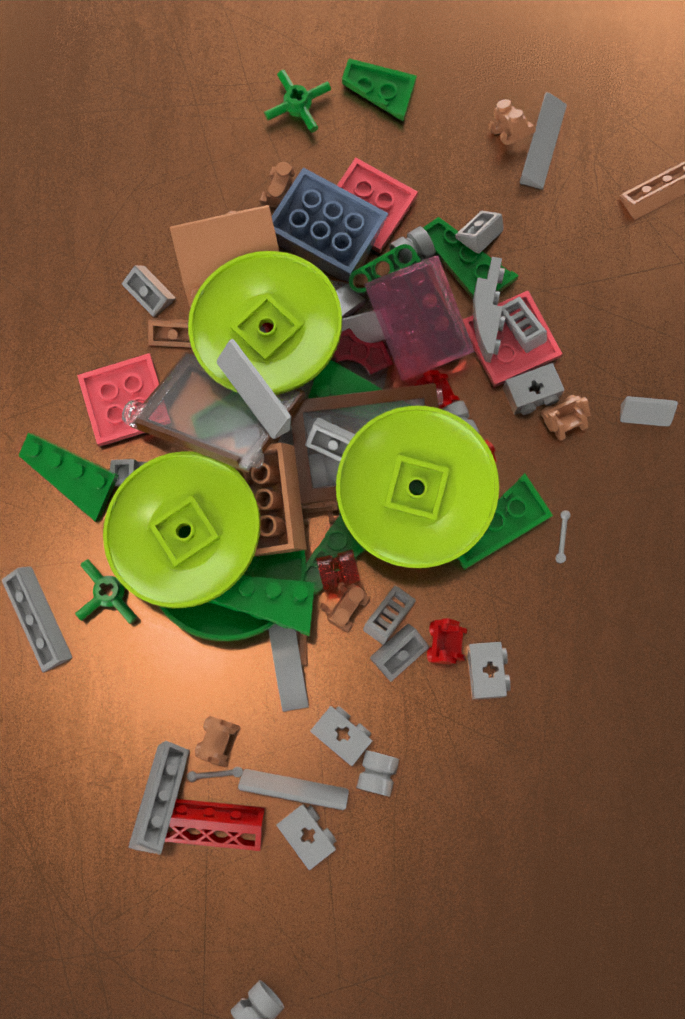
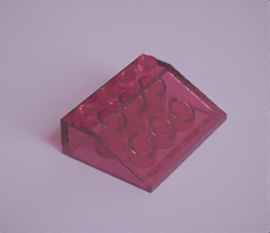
[364,255,475,381]

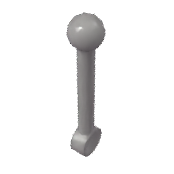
[555,510,571,564]
[187,767,243,782]

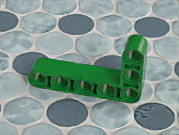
[349,244,465,358]

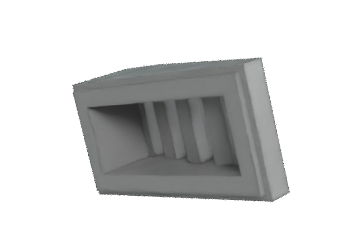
[501,296,547,353]
[363,585,416,645]

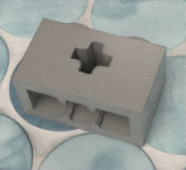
[503,363,564,415]
[467,642,511,700]
[310,706,372,766]
[276,804,337,870]

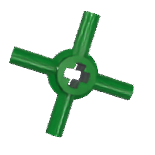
[264,70,331,133]
[75,559,138,624]

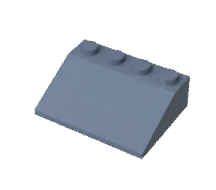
[272,168,388,282]

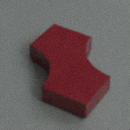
[333,328,393,375]

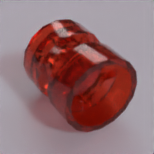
[316,549,360,591]

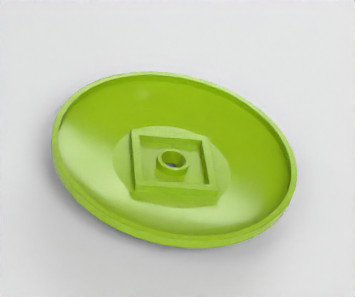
[188,251,342,395]
[336,406,499,568]
[103,451,260,608]

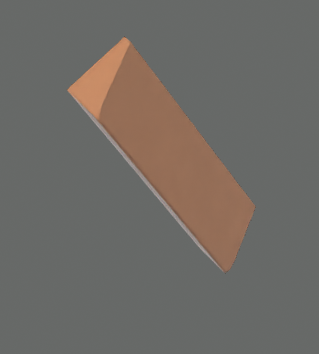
[619,161,685,220]
[148,318,192,348]

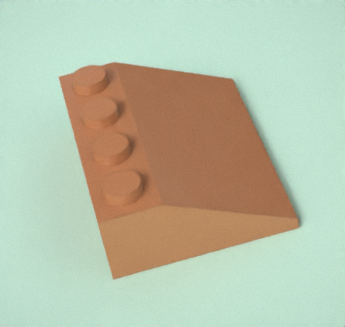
[170,205,279,308]
[232,442,307,557]

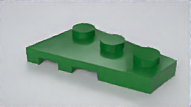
[342,58,417,122]

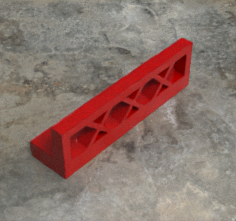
[165,799,265,851]

